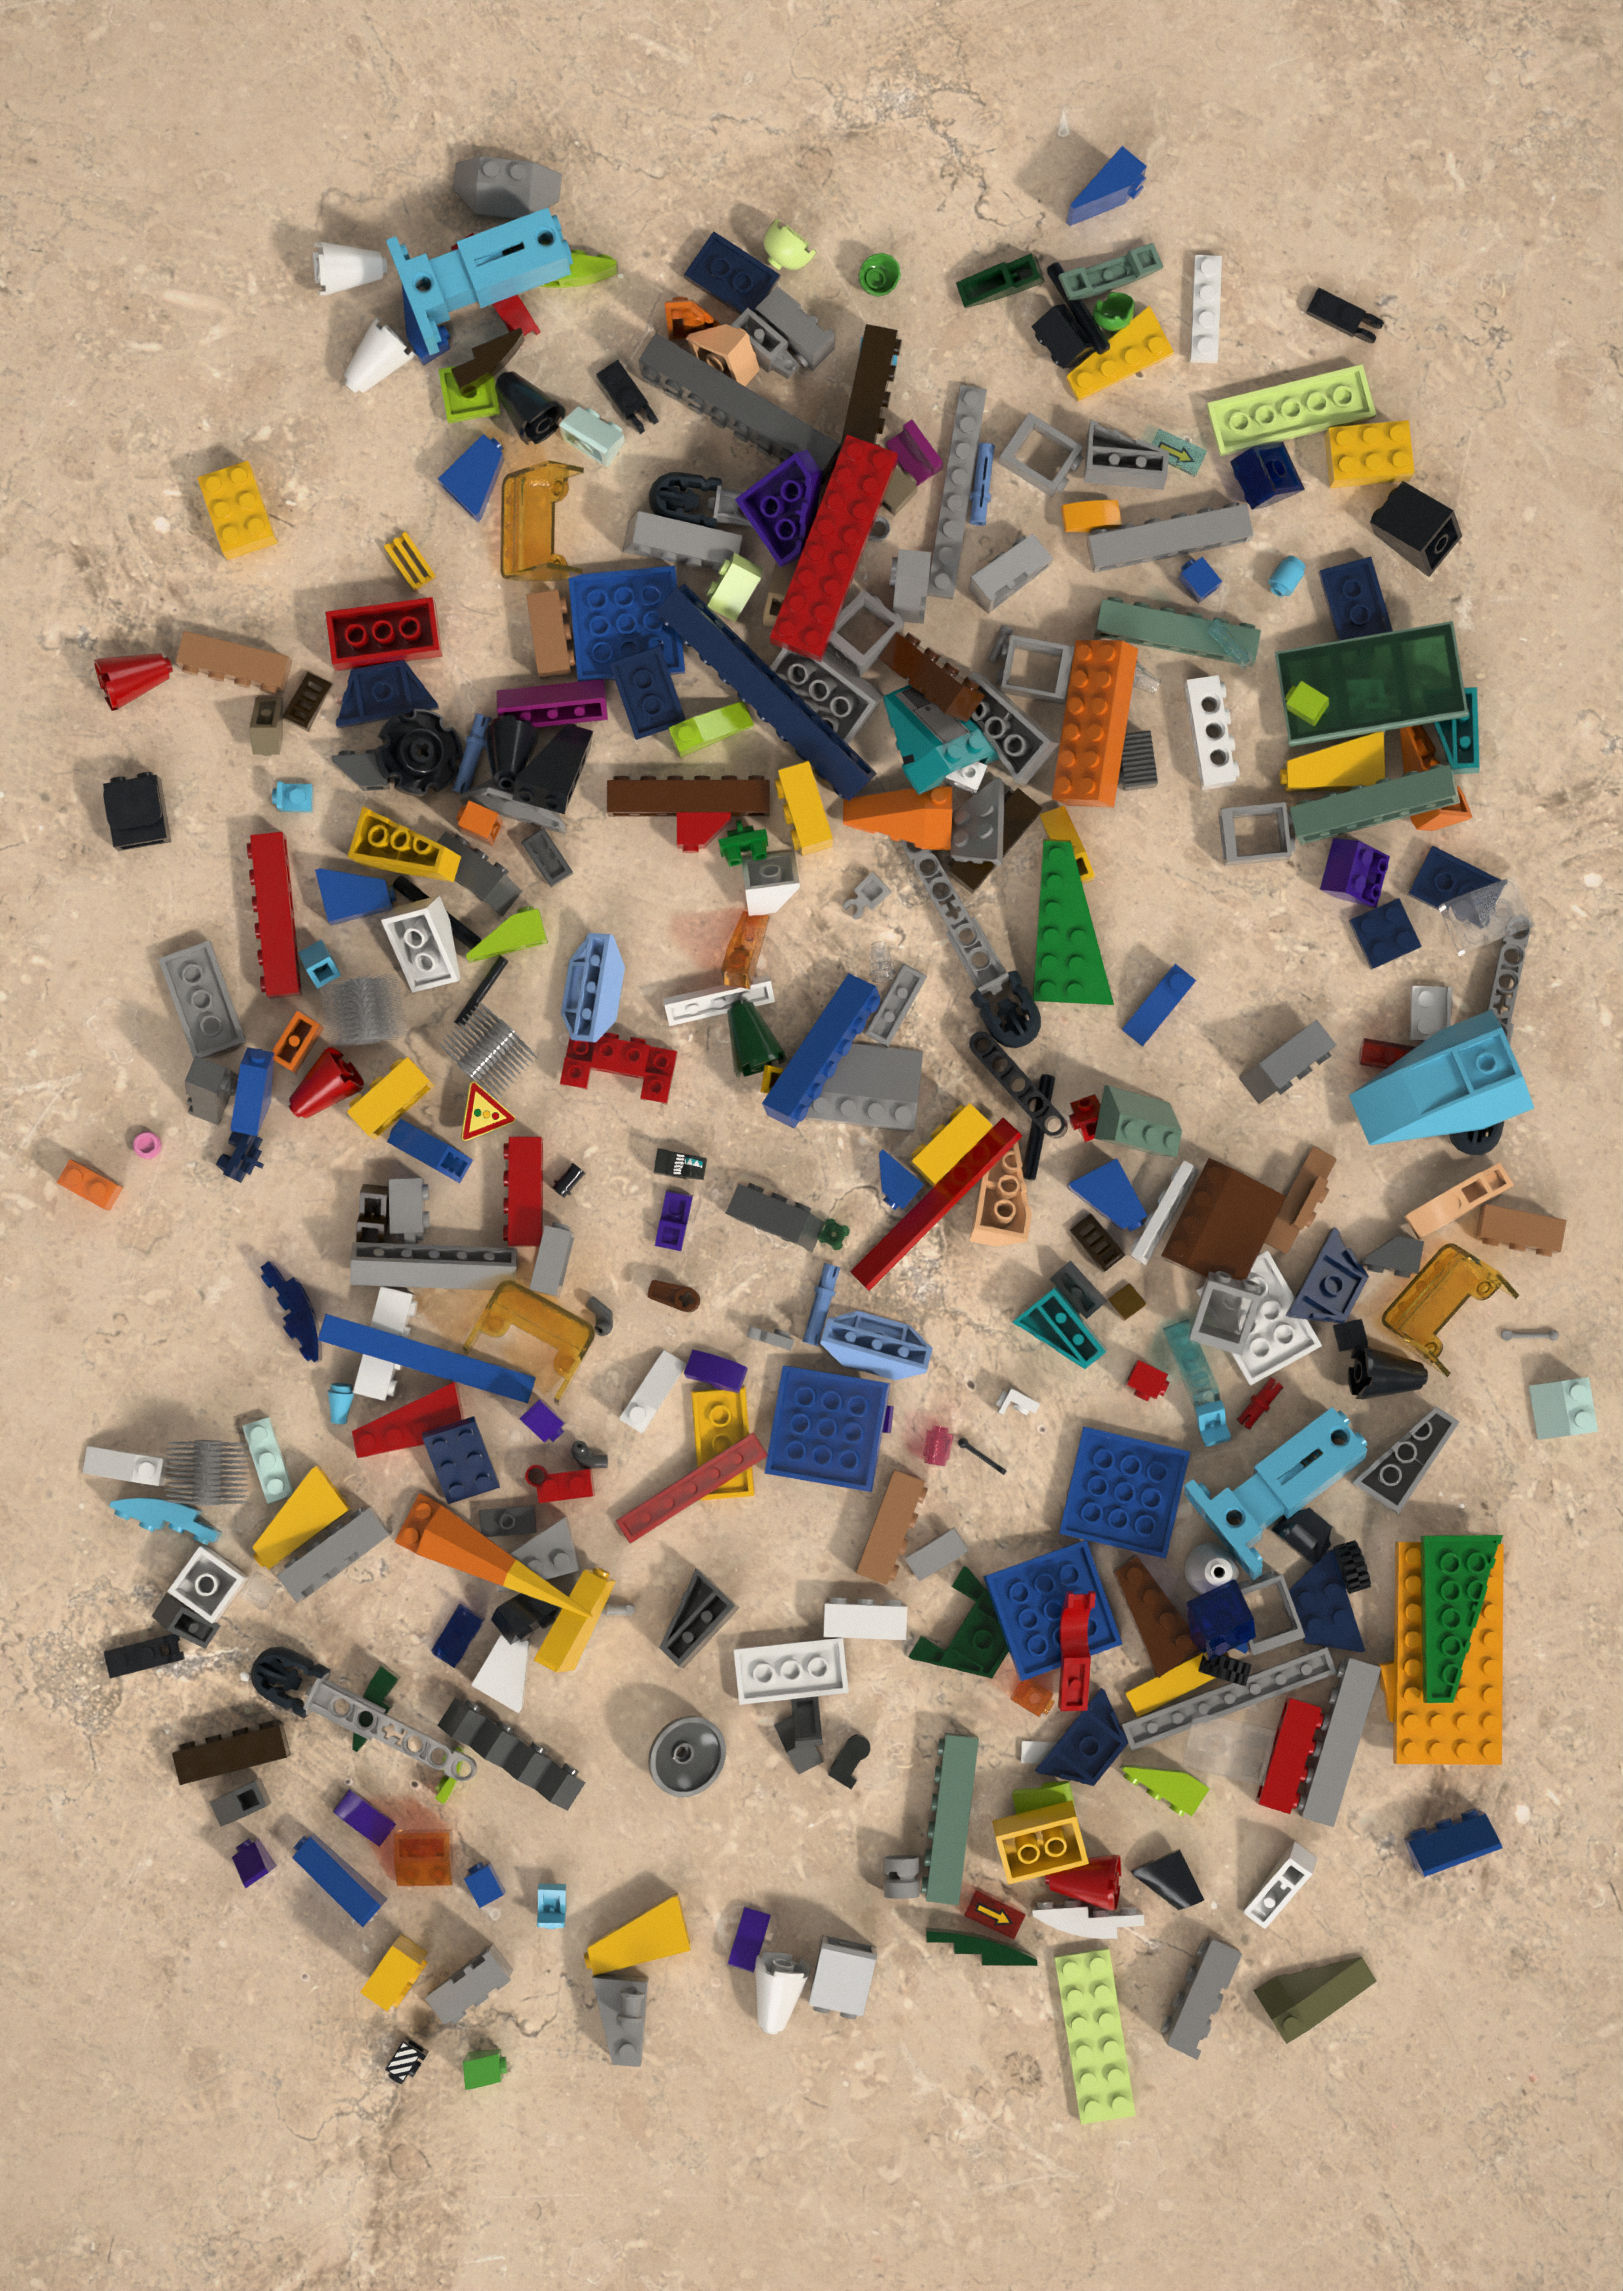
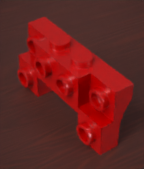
[560,1032,678,1105]

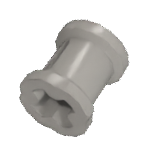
[617,1990,645,2023]

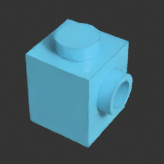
[298,939,341,989]

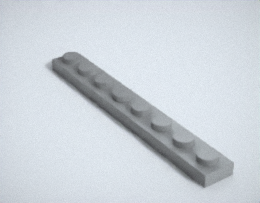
[927,385,987,600]
[1121,1647,1337,1751]

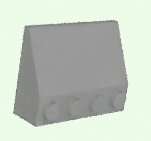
[770,648,884,745]
[806,1043,923,1132]

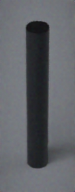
[454,955,509,1027]

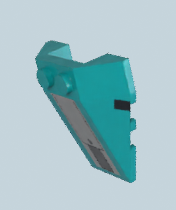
[883,685,1000,795]

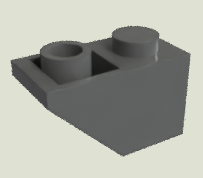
[332,749,390,791]
[1361,1236,1424,1278]
[210,1778,272,1827]

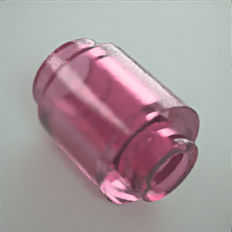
[923,1425,954,1466]

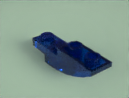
[260,1261,322,1363]

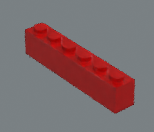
[247,832,302,999]

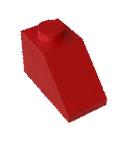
[677,812,731,853]

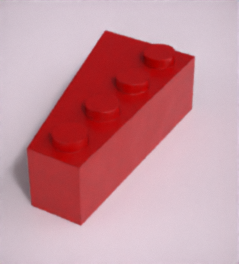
[352,1382,465,1458]

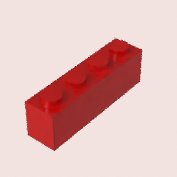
[503,1137,543,1247]
[1255,1696,1324,1814]

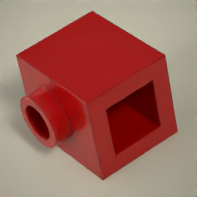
[1125,1360,1170,1402]

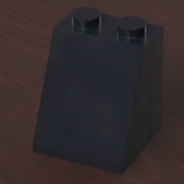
[1370,481,1462,577]

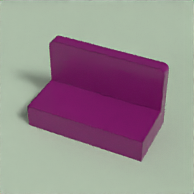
[886,419,943,486]

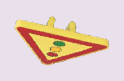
[461,1082,516,1141]

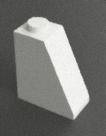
[472,1634,531,1713]

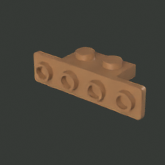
[1265,1147,1337,1254]

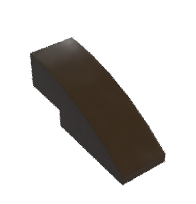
[451,327,525,396]
[356,1184,389,1243]

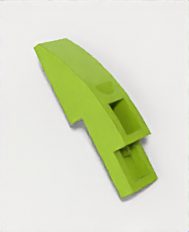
[538,250,618,288]

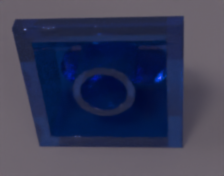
[1230,442,1305,510]
[1186,1579,1256,1661]

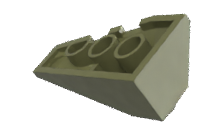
[1253,1957,1377,2044]

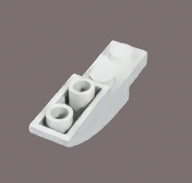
[1031,1899,1145,1939]

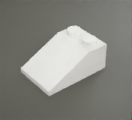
[381,895,460,993]

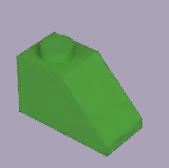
[463,2049,507,2090]

